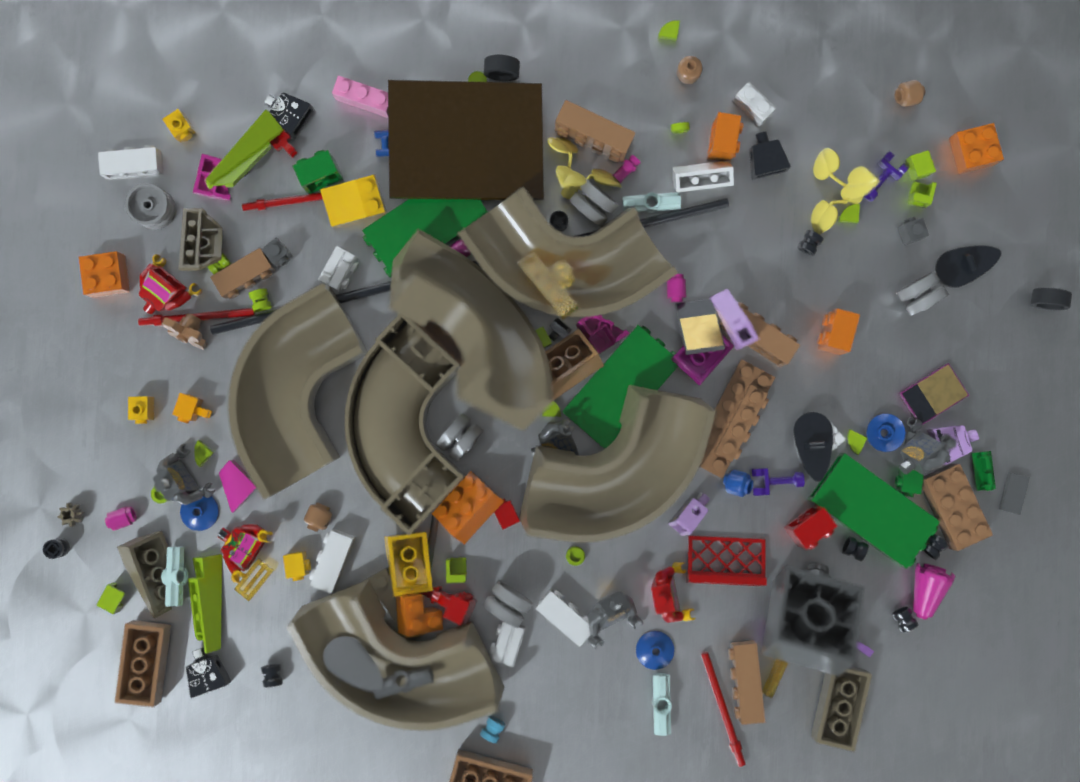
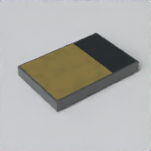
[675,299,725,355]

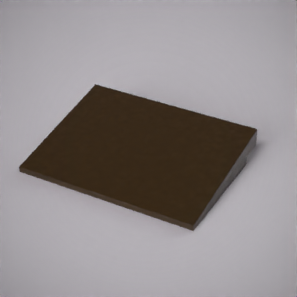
[388,80,544,200]

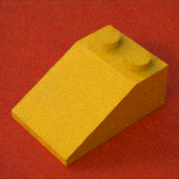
[320,174,386,227]
[384,531,433,596]

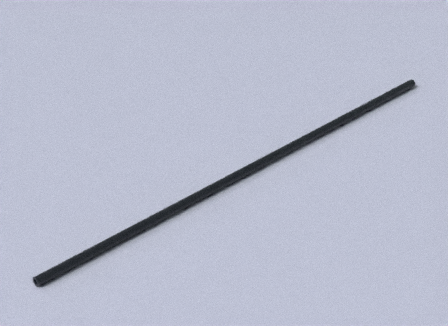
[210,198,729,335]

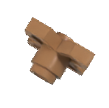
[162,313,207,350]

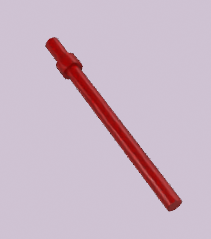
[242,192,323,211]
[138,308,255,326]
[701,652,746,767]

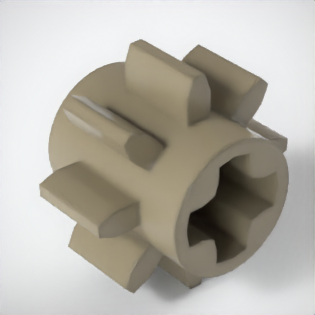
[57,503,85,527]

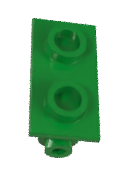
[971,451,996,491]

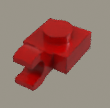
[269,130,298,158]

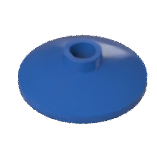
[866,414,905,452]
[180,496,219,531]
[636,631,674,670]

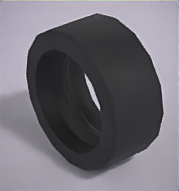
[484,54,520,82]
[1031,288,1072,310]

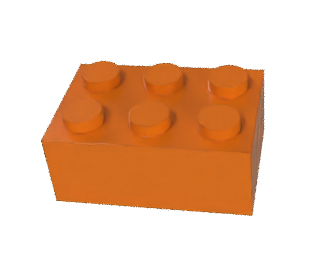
[432,471,504,544]

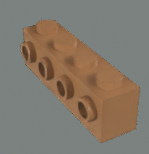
[728,640,765,725]

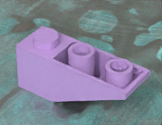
[710,289,758,350]

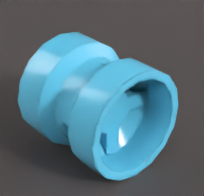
[480,716,506,743]

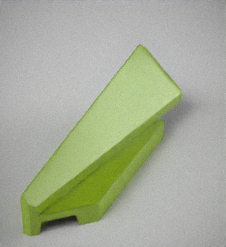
[205,110,283,189]
[188,554,222,653]

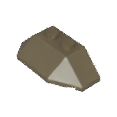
[178,208,223,271]

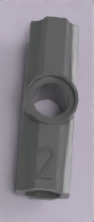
[373,665,434,699]

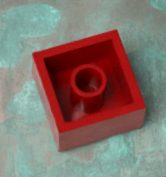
[784,505,838,550]

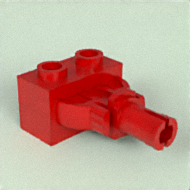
[420,586,478,625]

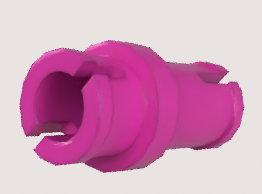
[612,155,641,184]

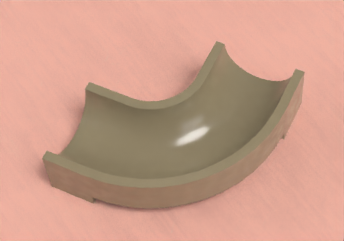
[458,187,678,317]
[389,229,553,431]
[228,283,368,500]
[345,314,466,535]
[519,385,716,542]
[287,580,505,731]

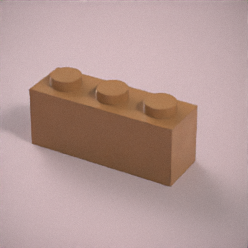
[210,248,276,299]

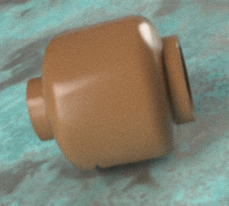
[677,56,703,84]
[894,80,925,107]
[304,502,332,532]

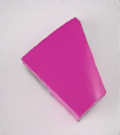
[193,154,230,201]
[576,315,629,355]
[219,460,257,513]

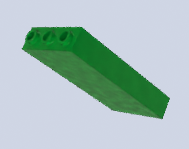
[362,199,488,278]
[562,325,678,449]
[807,453,940,569]

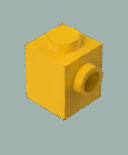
[162,109,196,143]
[128,396,154,424]
[283,551,311,581]

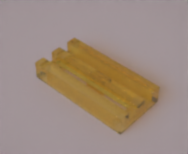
[234,558,274,601]
[762,659,788,698]

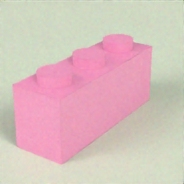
[332,75,388,118]

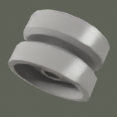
[570,179,619,227]
[125,183,176,230]
[897,271,949,316]
[436,413,484,462]
[483,581,533,628]

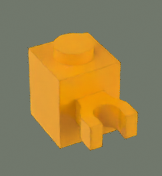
[172,393,213,423]

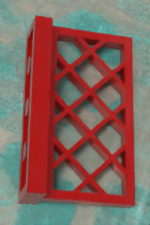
[686,536,767,586]

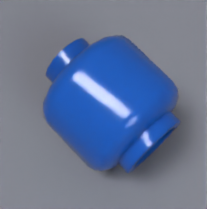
[723,470,754,497]

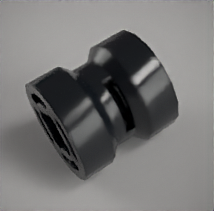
[549,211,568,233]
[797,230,824,256]
[923,534,949,560]
[842,536,869,561]
[43,538,70,559]
[892,606,919,633]
[261,664,283,688]

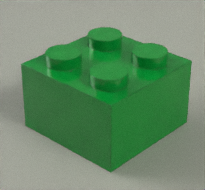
[292,150,344,194]

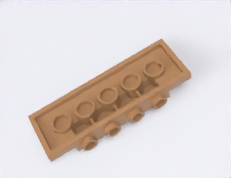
[699,359,775,478]

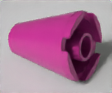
[913,563,956,620]

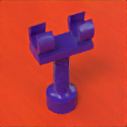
[863,151,909,202]
[752,468,805,496]

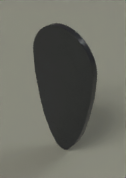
[935,245,1002,288]
[793,412,833,482]

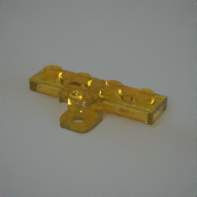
[517,252,579,320]

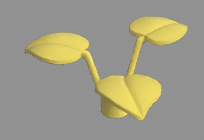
[547,137,622,200]
[811,148,880,235]

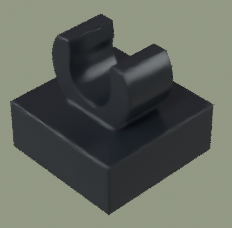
[549,318,572,341]

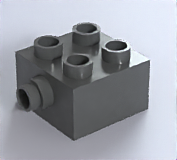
[762,563,864,676]

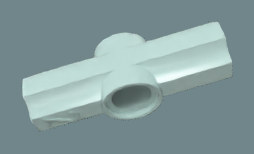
[622,192,681,213]
[161,547,188,606]
[652,673,672,736]

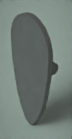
[323,636,383,692]

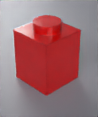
[494,498,520,530]

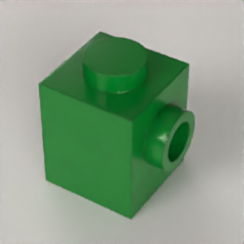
[894,468,924,497]

